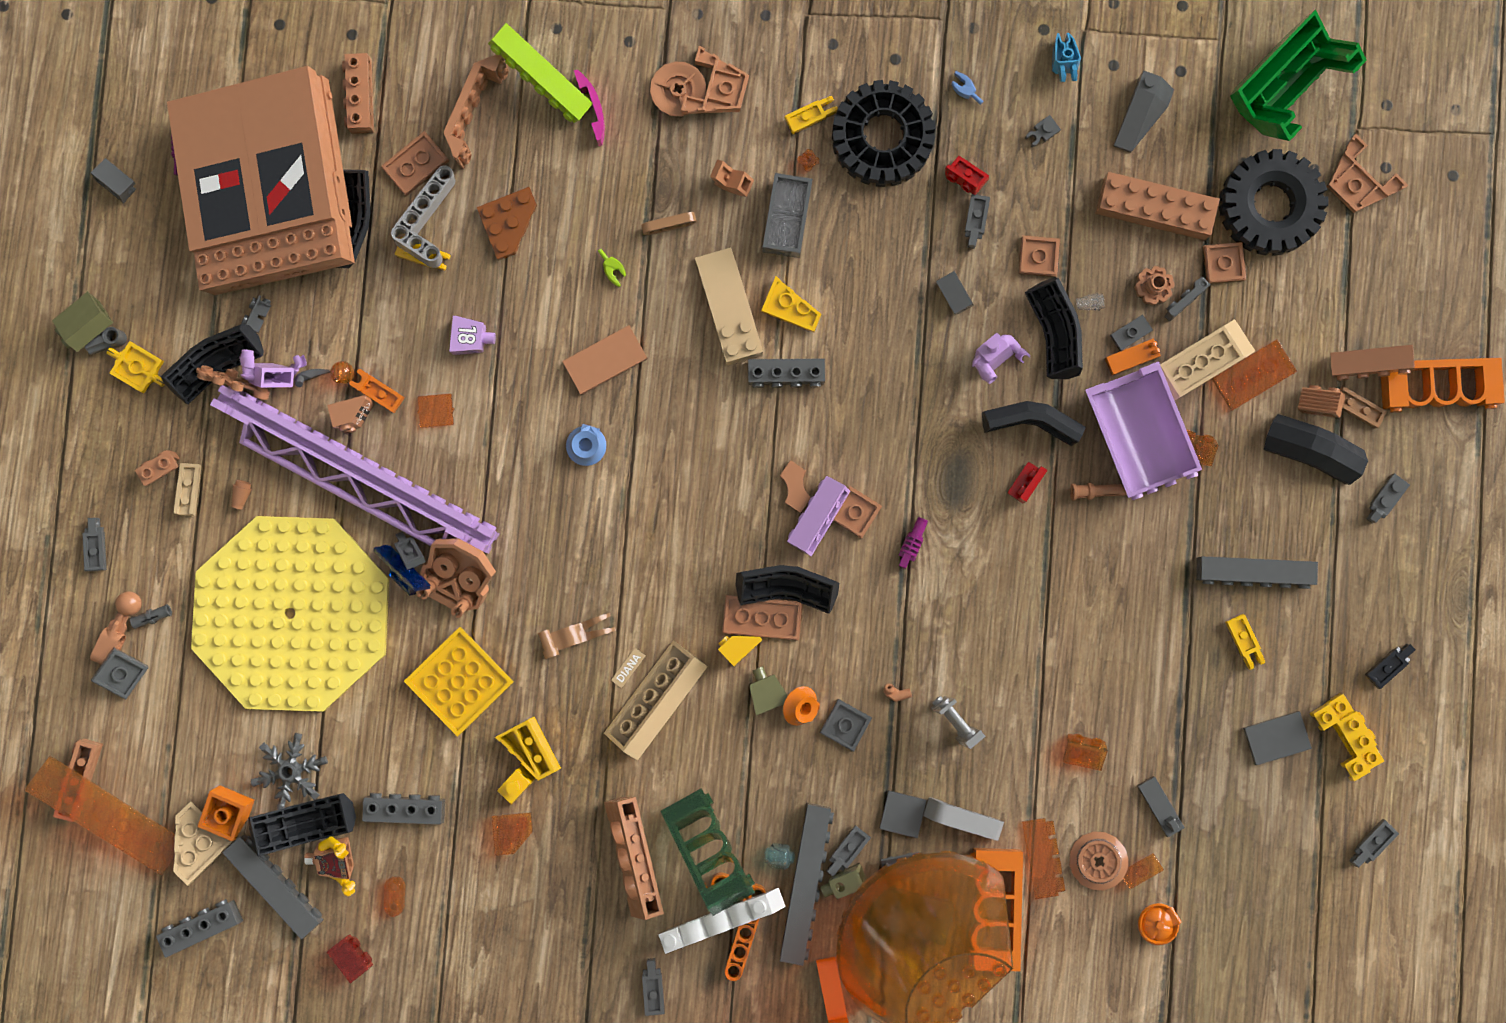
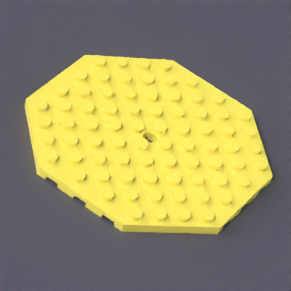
[191,516,390,712]

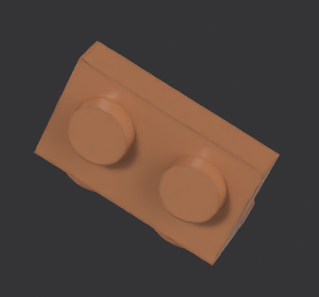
[135,450,180,486]

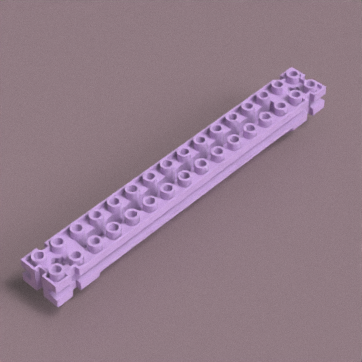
[210,385,500,554]

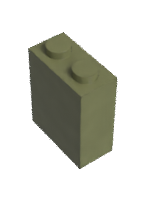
[52,291,113,352]

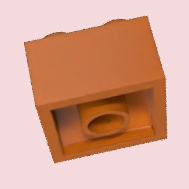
[197,785,255,842]

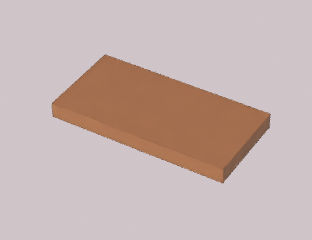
[562,325,648,395]
[722,595,802,640]

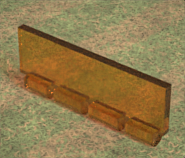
[1022,818,1066,899]

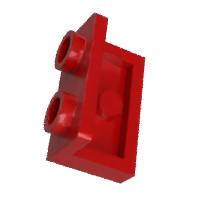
[945,156,989,195]

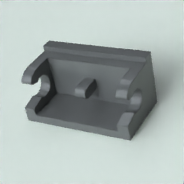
[90,158,136,204]
[936,271,974,314]

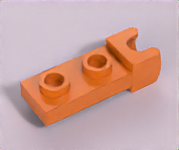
[349,369,405,413]

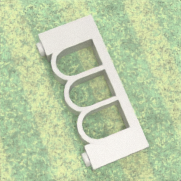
[659,888,785,954]

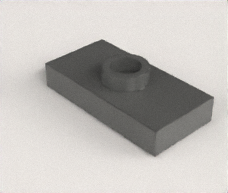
[1110,315,1153,351]

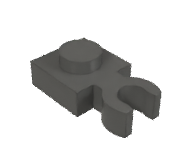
[1025,115,1061,147]

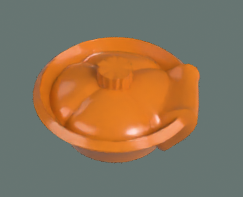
[783,686,820,726]
[1138,903,1182,945]

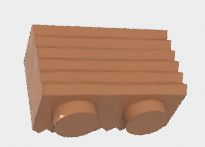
[1298,385,1345,418]

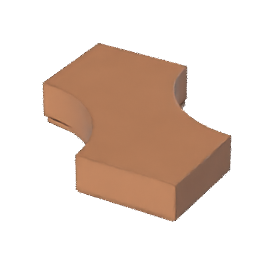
[780,460,811,513]

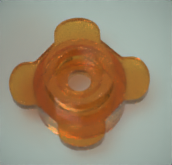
[797,149,820,172]

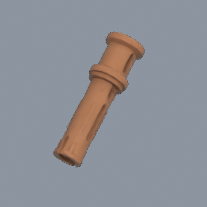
[1070,483,1127,501]

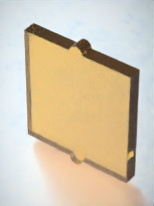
[417,393,455,428]

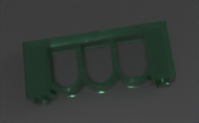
[661,788,755,916]

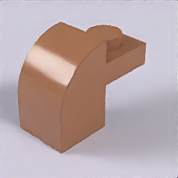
[710,160,754,197]

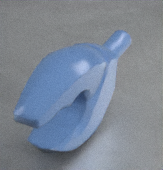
[951,71,984,105]

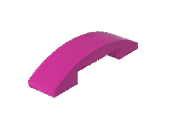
[574,70,605,146]

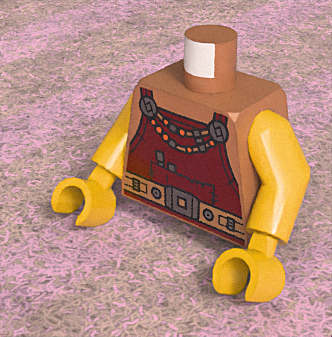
[305,836,355,897]

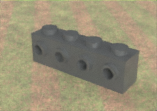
[748,359,825,388]
[362,793,445,825]
[156,899,243,958]

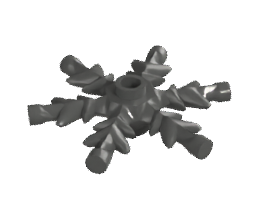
[251,733,328,809]

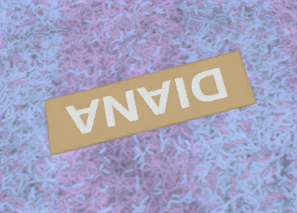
[611,648,646,688]

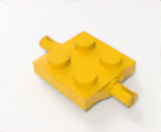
[107,341,165,393]

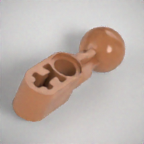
[90,591,142,665]

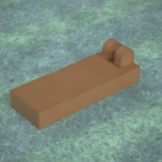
[1340,387,1387,428]

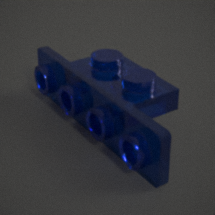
[373,545,431,596]

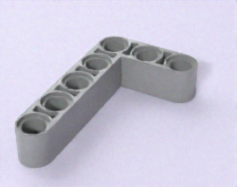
[391,166,456,268]

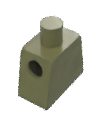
[749,666,788,715]
[821,863,868,899]

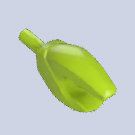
[598,249,626,287]

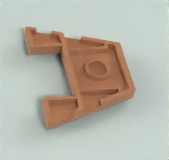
[681,46,749,114]
[1327,134,1408,213]

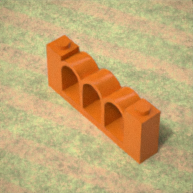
[1381,358,1505,413]
[967,848,1023,972]

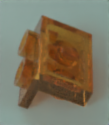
[1187,430,1219,467]
[1063,734,1108,771]

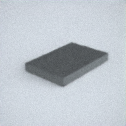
[1243,711,1312,765]

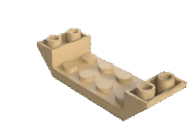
[1160,319,1255,401]

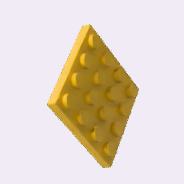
[404,627,514,737]

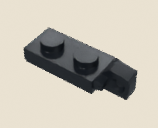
[1365,644,1416,689]

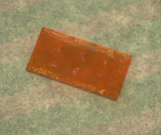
[1212,340,1297,411]

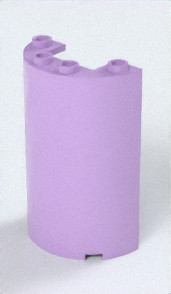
[1085,361,1202,500]

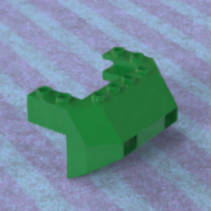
[1230,9,1367,141]

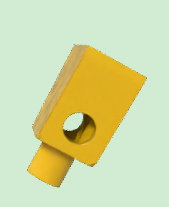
[497,765,536,805]

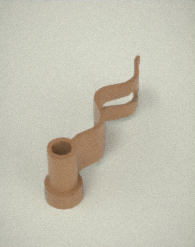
[538,613,616,659]

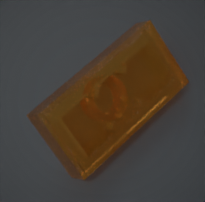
[1123,853,1164,889]

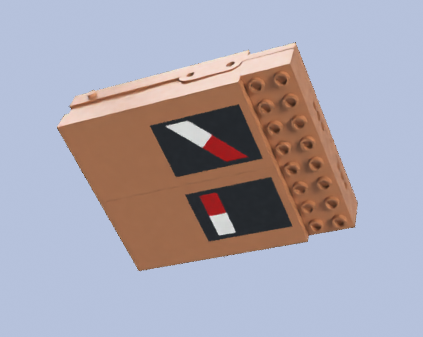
[167,66,355,295]

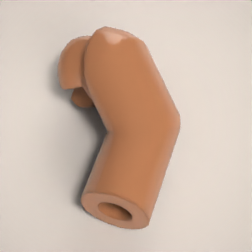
[883,683,912,702]

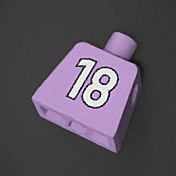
[449,316,496,355]

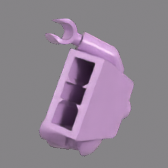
[972,333,1030,384]
[239,350,307,387]

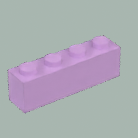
[787,476,850,556]

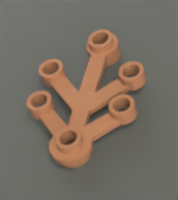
[196,365,270,400]

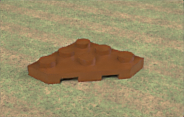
[477,187,537,261]

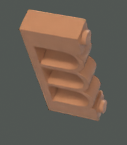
[604,797,664,920]

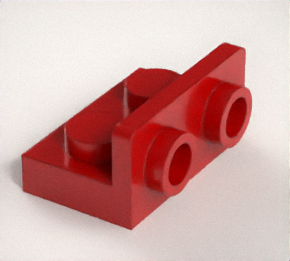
[1007,462,1048,504]

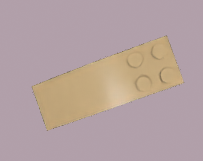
[695,248,763,366]

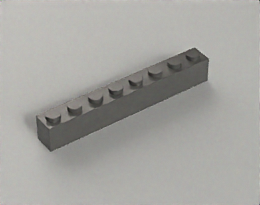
[780,803,834,966]

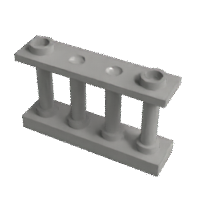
[931,696,986,749]

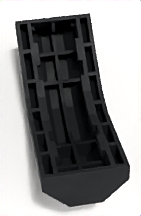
[336,169,370,269]
[1025,277,1083,380]
[161,324,264,404]
[981,401,1086,446]
[1264,414,1368,485]
[735,565,840,614]
[248,793,356,857]

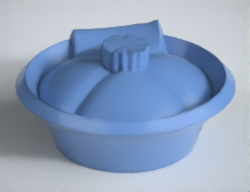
[566,424,606,466]

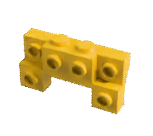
[1309,693,1384,782]

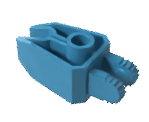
[1052,33,1081,82]

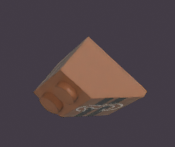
[327,395,374,434]

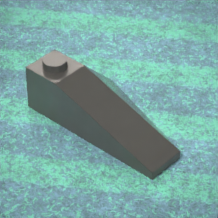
[1114,71,1174,153]

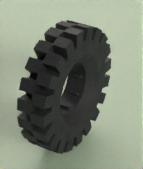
[832,80,936,187]
[1219,149,1328,256]

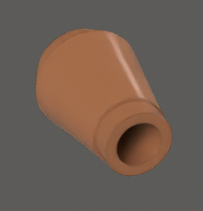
[231,480,252,509]

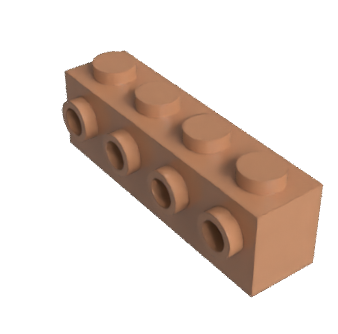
[342,53,374,134]
[1331,345,1415,380]
[53,739,103,822]

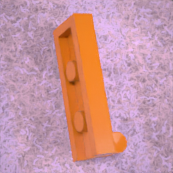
[1105,338,1161,376]

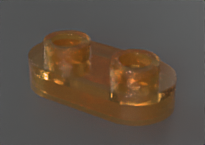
[384,876,406,917]

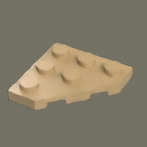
[173,801,233,886]

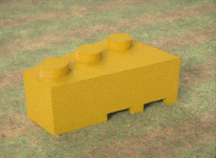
[495,717,561,781]

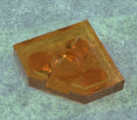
[492,812,533,856]

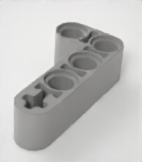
[923,797,1004,841]

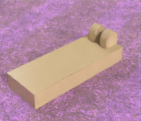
[174,463,202,517]

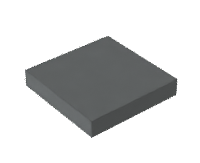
[91,647,149,700]
[820,699,872,752]
[879,790,927,838]

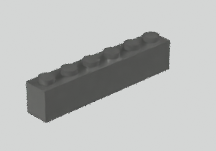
[1196,556,1318,589]
[223,834,324,940]

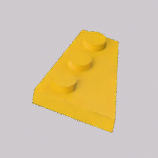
[761,276,821,333]

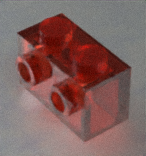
[327,934,373,984]

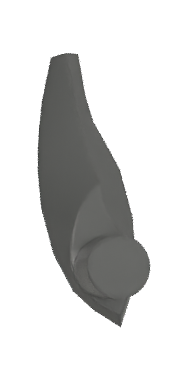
[294,369,330,387]

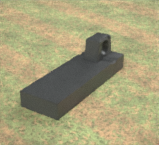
[1137,776,1185,837]

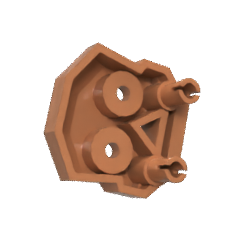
[416,538,496,618]

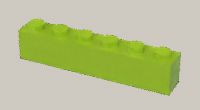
[488,23,593,123]

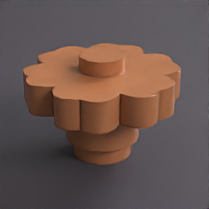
[1134,266,1175,306]

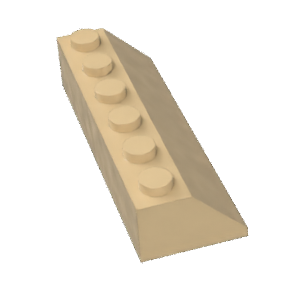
[604,640,708,760]

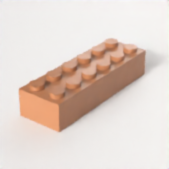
[1095,172,1220,240]

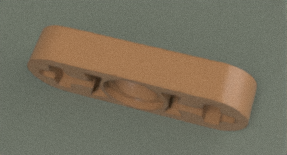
[641,212,697,235]

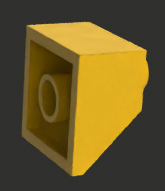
[718,636,762,666]

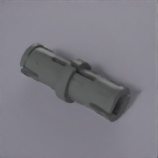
[130,604,172,629]

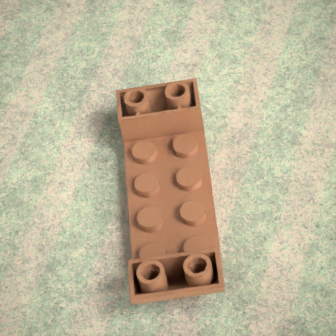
[444,54,509,169]

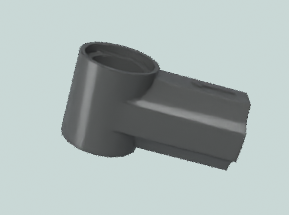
[85,327,127,355]

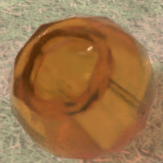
[330,361,355,384]

